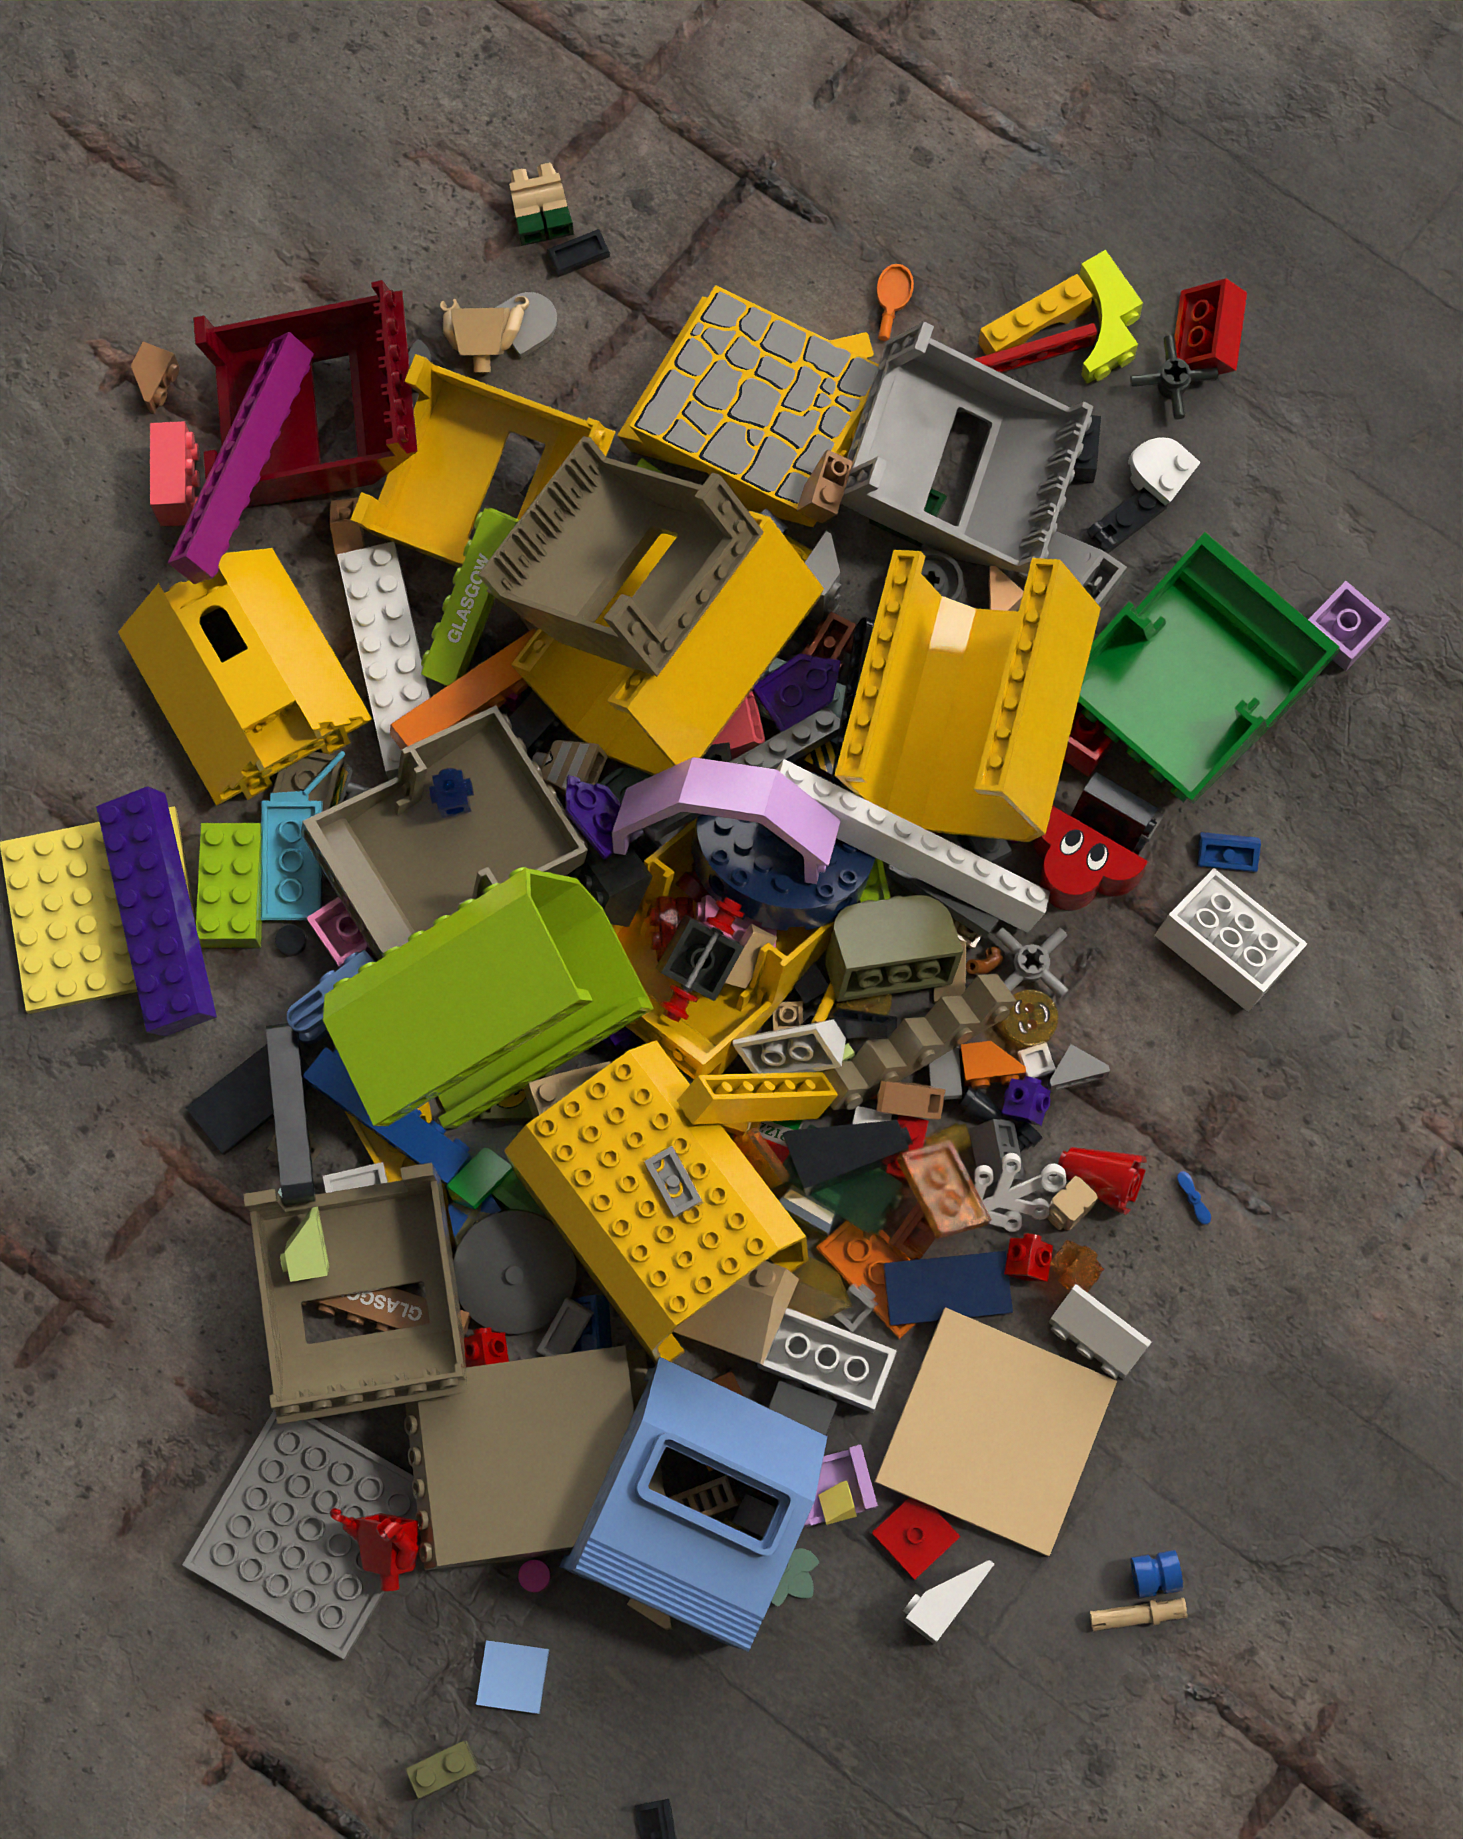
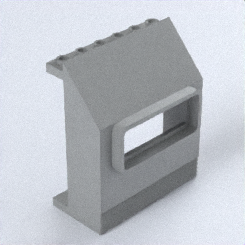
[840,321,1093,574]

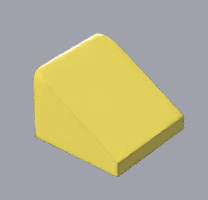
[818,1481,857,1525]

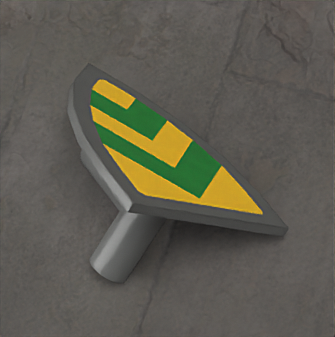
[332,762,372,807]

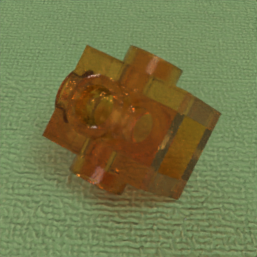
[1050,1240,1104,1293]

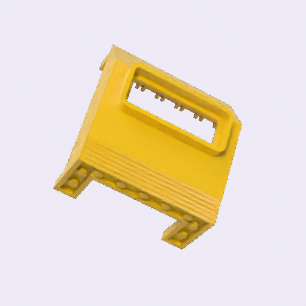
[350,354,616,568]

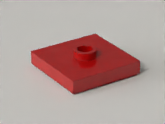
[871,1497,961,1581]

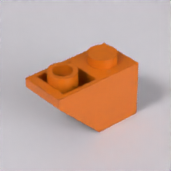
[959,1041,1026,1089]

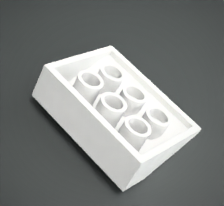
[1155,868,1307,1012]

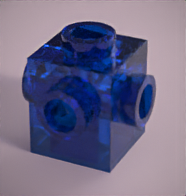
[429,768,474,818]

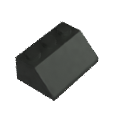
[567,842,653,927]

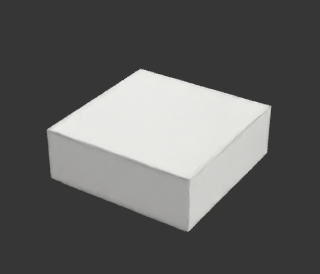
[1017,1043,1056,1079]

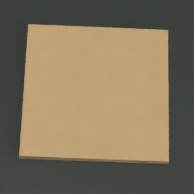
[874,1307,1117,1557]

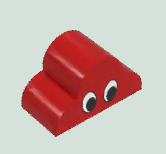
[1032,806,1148,911]

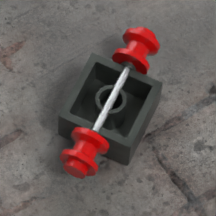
[656,897,744,1023]

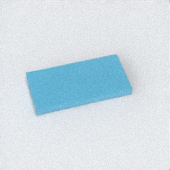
[261,801,323,920]

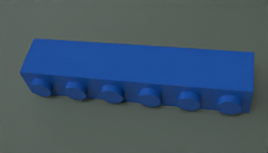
[303,1047,472,1186]

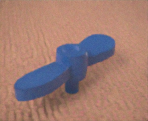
[1177,1171,1211,1225]

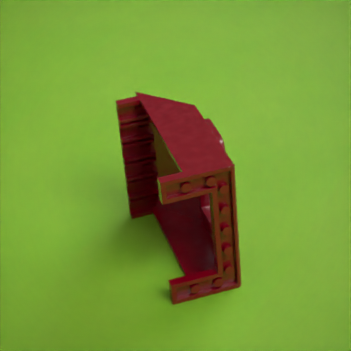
[193,280,418,507]

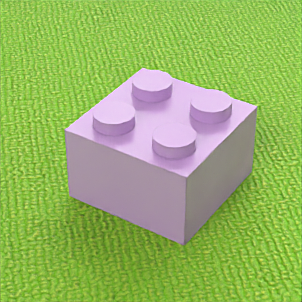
[1308,581,1390,671]

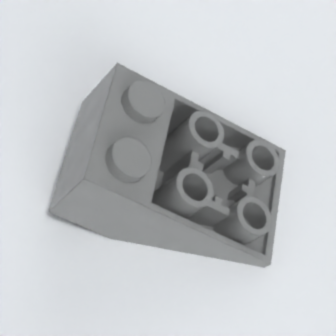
[1019,531,1127,609]

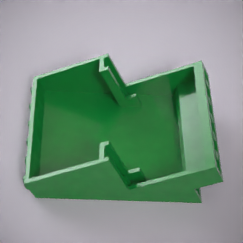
[1078,532,1340,804]

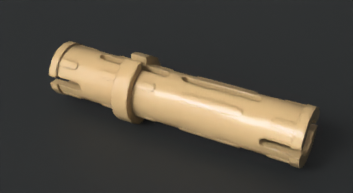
[1090,1598,1188,1632]

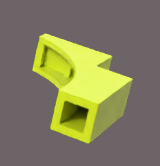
[1079,250,1143,384]

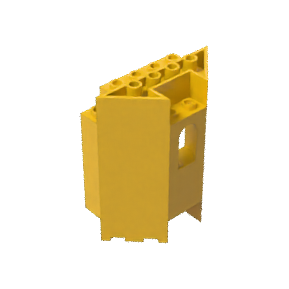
[118,548,373,806]

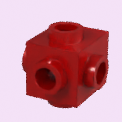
[1004,1233,1053,1282]
[464,1328,509,1368]

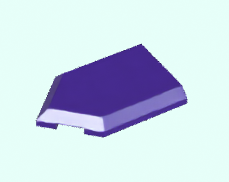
[753,654,841,732]
[565,775,644,860]

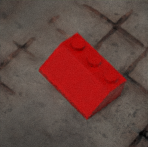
[1174,278,1247,375]

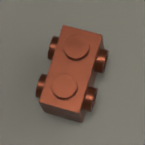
[802,611,857,676]

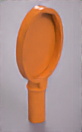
[876,264,914,341]

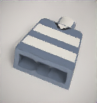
[779,1178,846,1238]

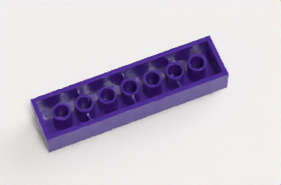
[96,786,217,1036]

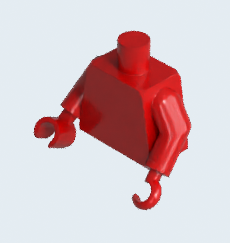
[329,1508,419,1591]

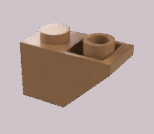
[131,342,180,414]
[796,450,853,523]
[876,1081,945,1119]

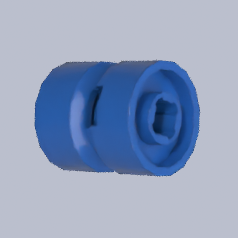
[1130,1550,1183,1599]

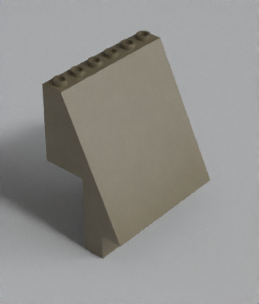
[301,706,588,961]
[404,1346,665,1570]

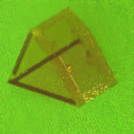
[787,1257,852,1321]

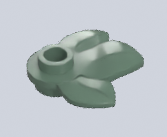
[771,1548,819,1606]

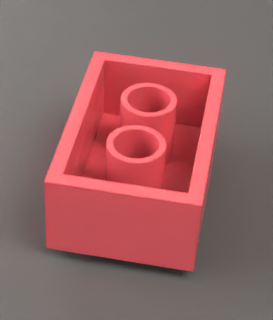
[150,421,200,526]

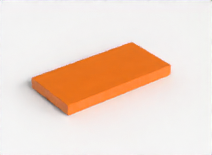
[816,1206,917,1340]

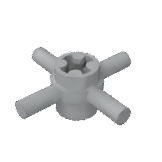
[995,927,1069,998]

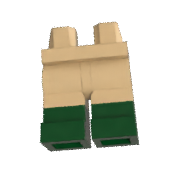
[509,163,574,246]

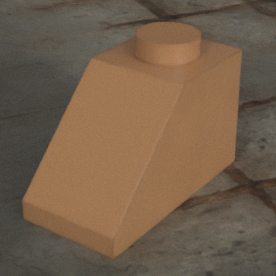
[330,497,365,556]

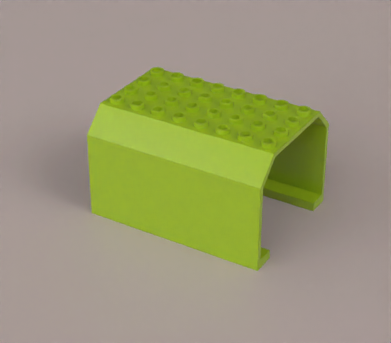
[323,867,654,1129]

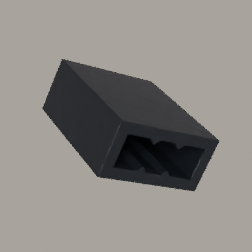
[1071,772,1158,856]

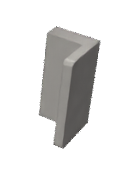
[644,1146,704,1218]

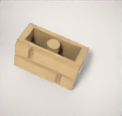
[1047,1176,1097,1231]

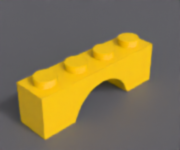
[978,274,1093,355]

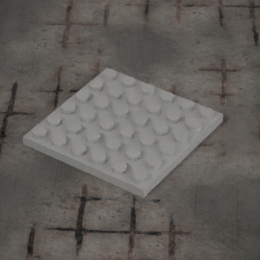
[182,1410,420,1660]

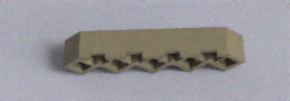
[823,974,1017,1110]

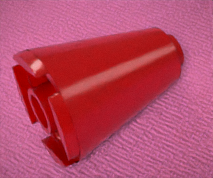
[1058,1147,1147,1215]

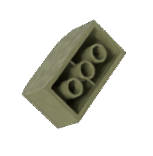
[825,895,963,1002]

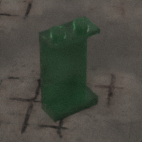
[776,1123,904,1240]

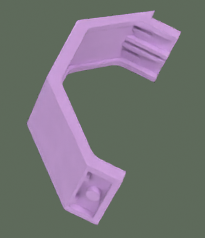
[612,757,841,884]

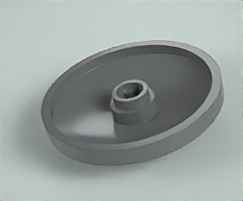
[453,1209,576,1334]

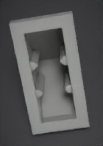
[1047,1044,1110,1092]

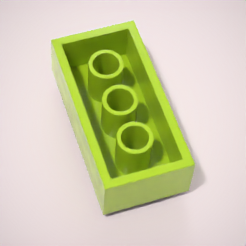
[196,823,262,948]

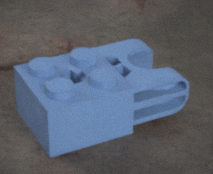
[287,950,374,1044]

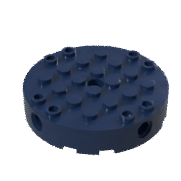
[691,771,875,931]

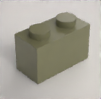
[406,1741,480,1799]

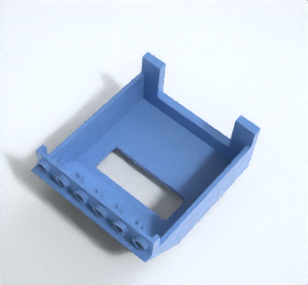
[559,1357,828,1652]

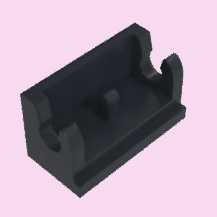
[635,1799,677,1839]

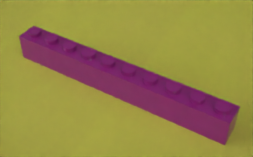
[168,332,314,584]

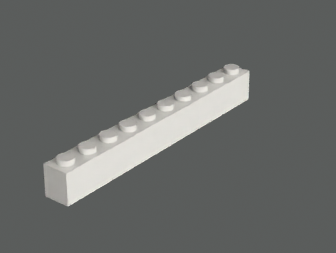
[776,759,1050,933]

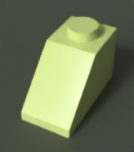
[280,1207,329,1282]

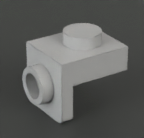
[829,1283,878,1332]

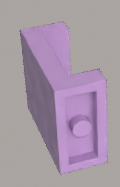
[804,1445,878,1528]

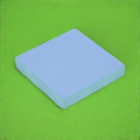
[476,1640,549,1714]

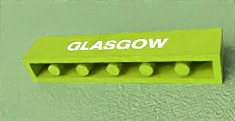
[421,508,519,686]

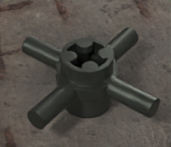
[1130,335,1218,420]

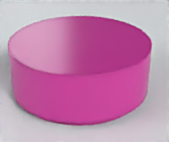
[518,1560,551,1593]

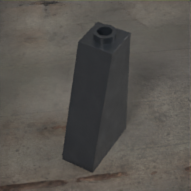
[782,1120,913,1196]

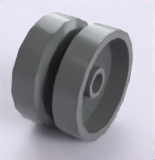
[921,550,963,603]

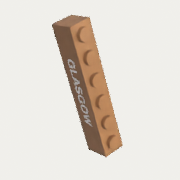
[302,1287,472,1338]

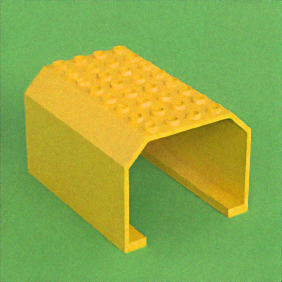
[511,511,824,776]
[834,550,1101,842]
[504,1040,809,1365]

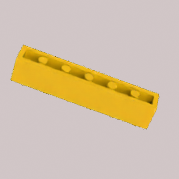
[677,1072,838,1124]

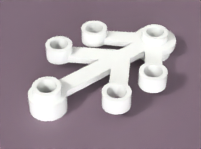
[956,1153,1066,1232]

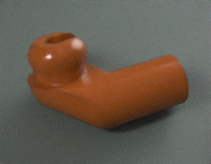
[966,947,1004,975]

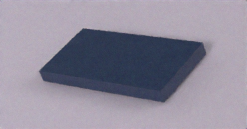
[883,1251,1013,1326]

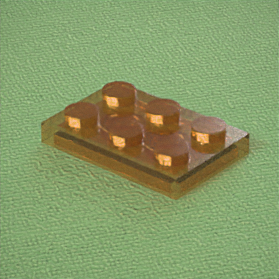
[897,1140,992,1239]

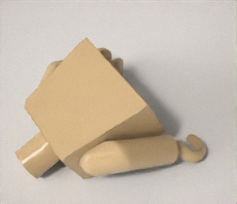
[440,296,529,372]

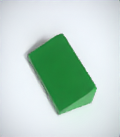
[447,1147,513,1209]

